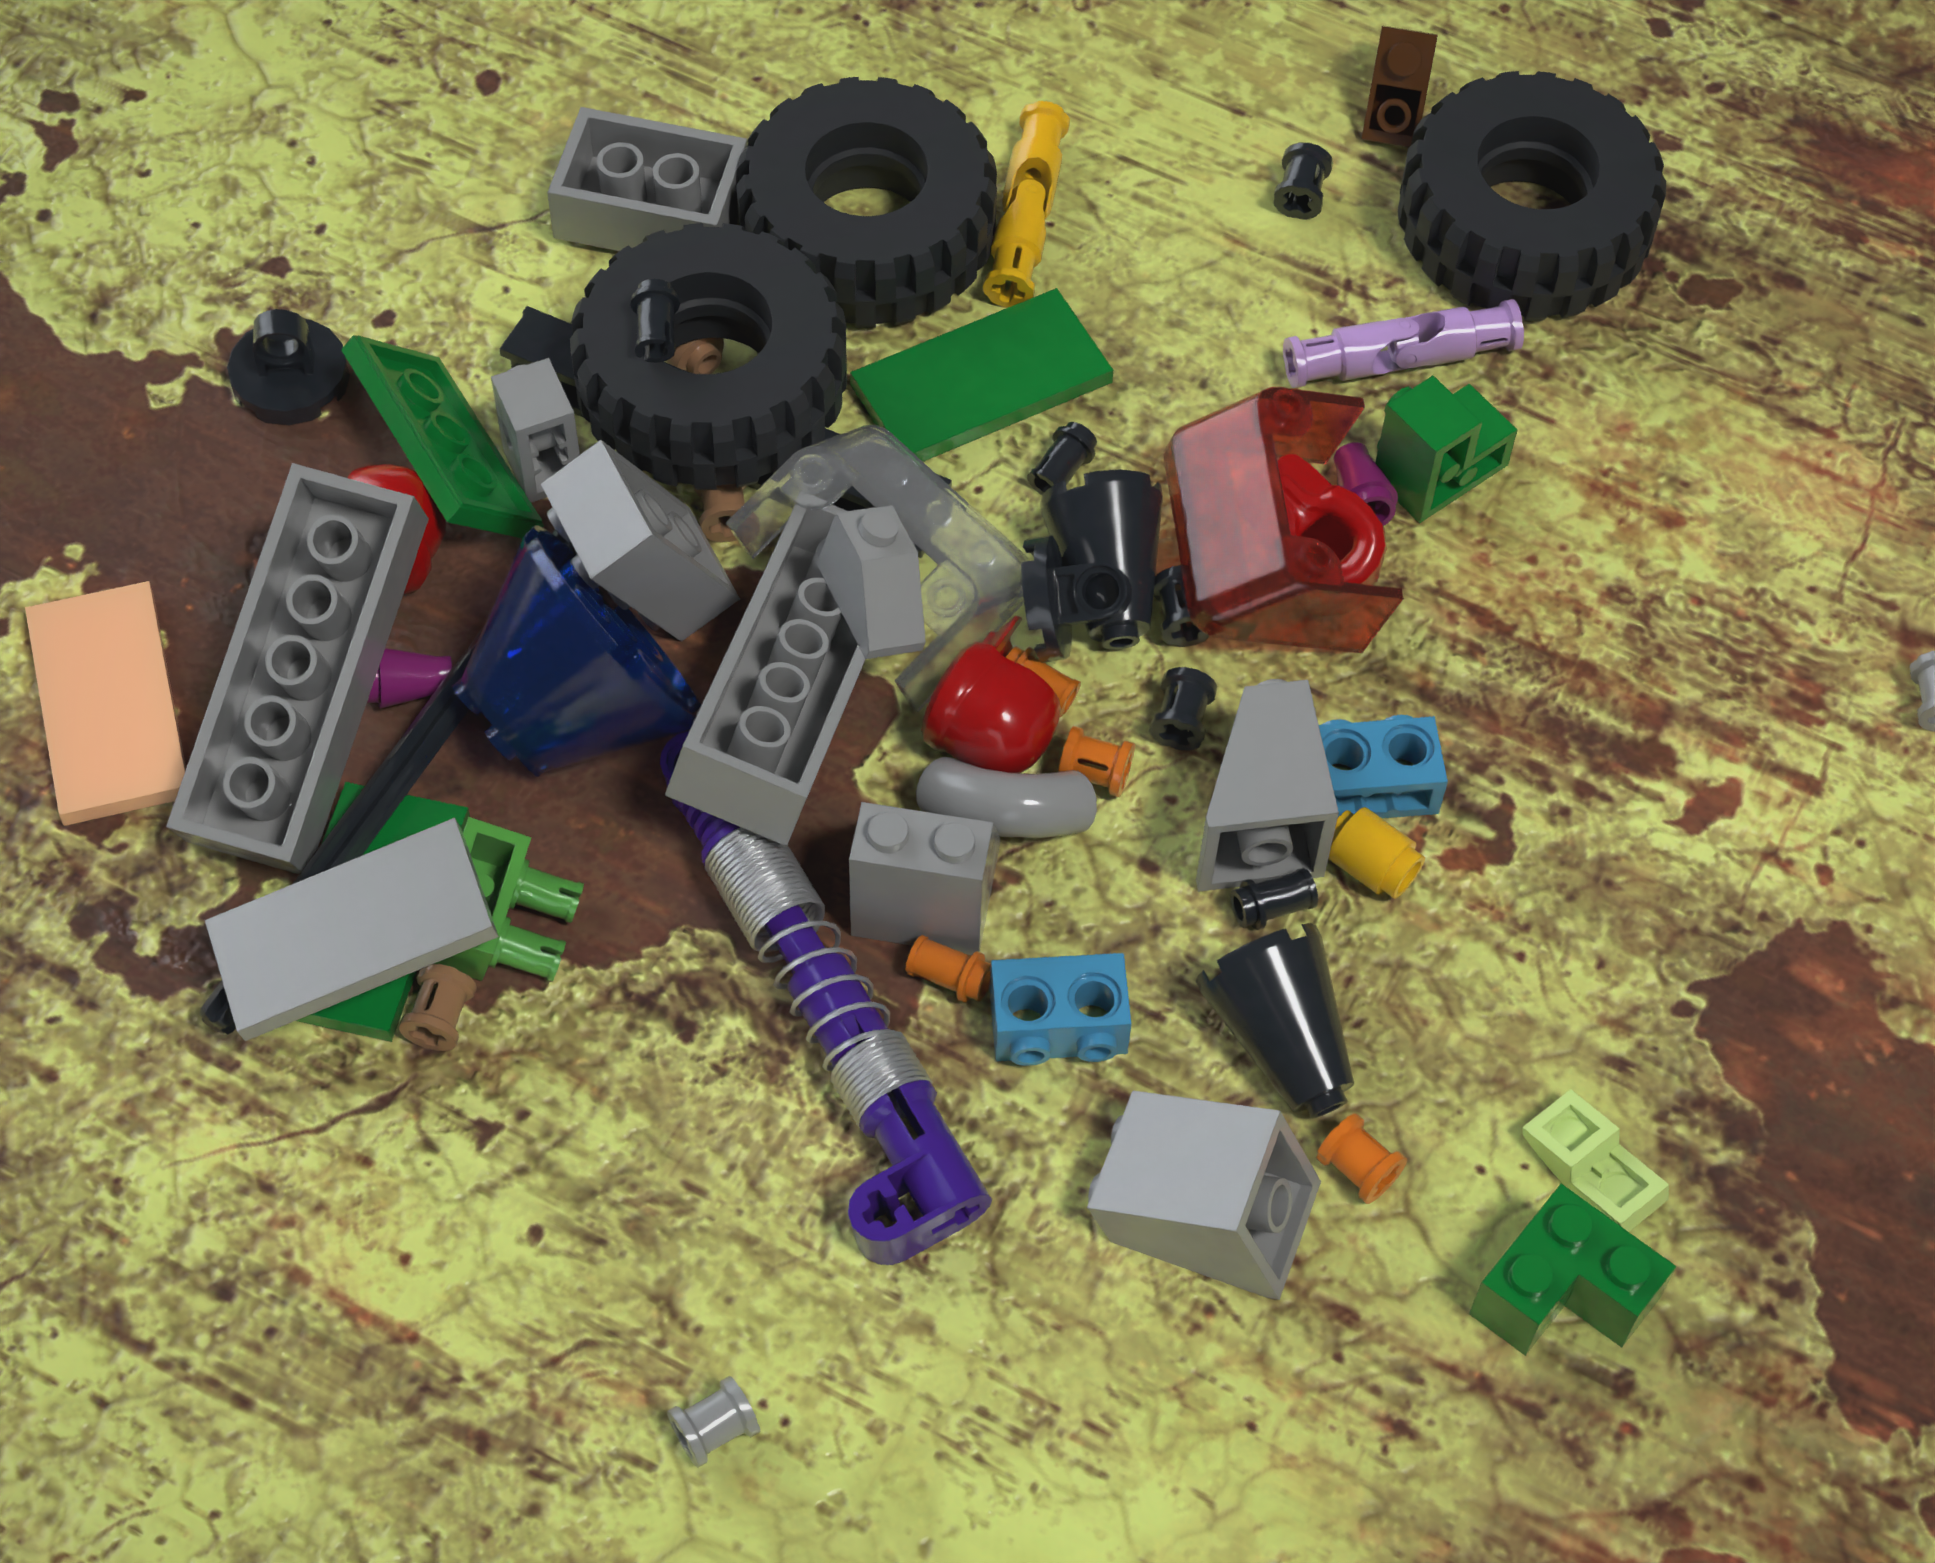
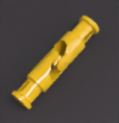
[983,101,1070,308]

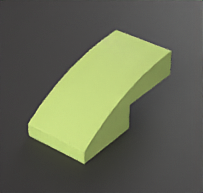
[1523,1089,1669,1232]

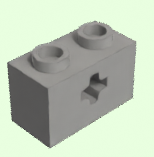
[491,358,580,502]

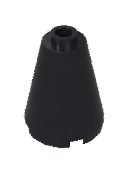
[1040,469,1163,650]
[1196,923,1354,1118]

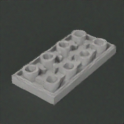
[205,818,499,1041]

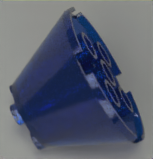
[452,526,702,777]

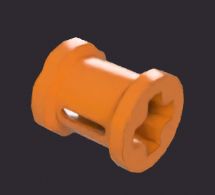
[1058,726,1135,797]
[1316,1113,1407,1204]

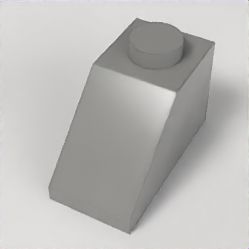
[816,505,926,659]

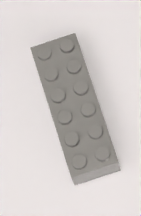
[166,463,429,875]
[665,491,916,846]

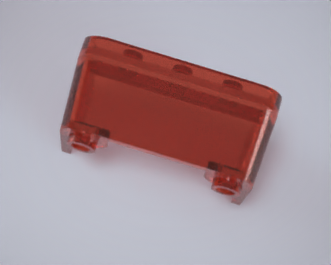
[1163,387,1404,653]

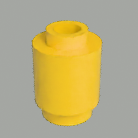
[1328,807,1425,899]

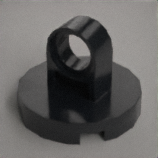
[227,309,350,426]
[1021,535,1132,662]

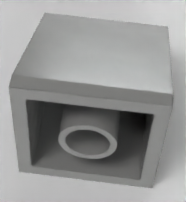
[1196,679,1339,892]
[849,802,1000,955]
[1087,1091,1321,1300]

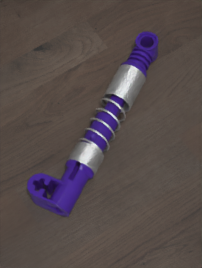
[660,731,992,1265]

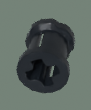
[1273,142,1333,220]
[1153,565,1216,647]
[1149,667,1218,751]

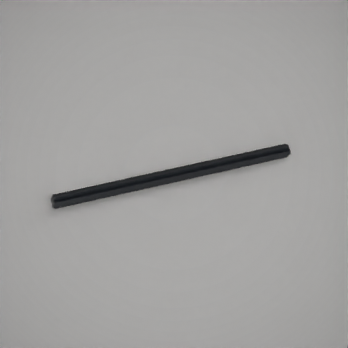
[200,529,577,1035]

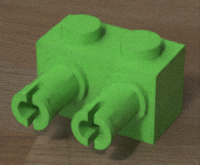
[434,817,584,982]

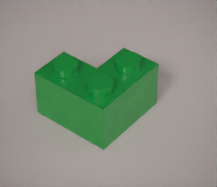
[1375,375,1518,524]
[1469,1184,1677,1356]

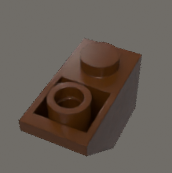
[1361,25,1438,147]

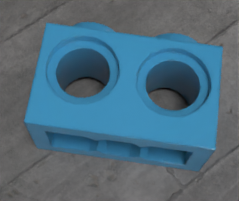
[1319,715,1448,819]
[990,953,1131,1066]

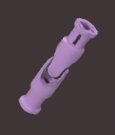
[1283,299,1524,388]

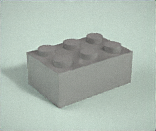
[547,107,748,251]
[541,440,740,642]

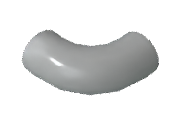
[916,757,1097,838]

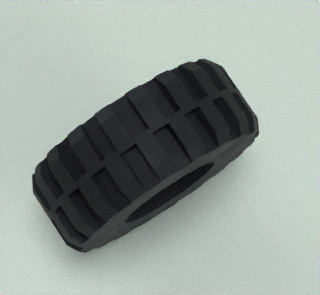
[1398,71,1666,321]
[736,77,997,328]
[570,223,847,490]

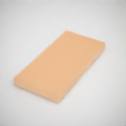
[25,581,186,826]

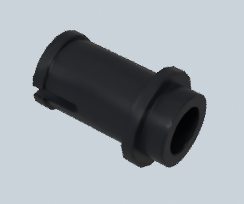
[630,279,680,363]
[1027,422,1097,495]
[1230,868,1318,930]

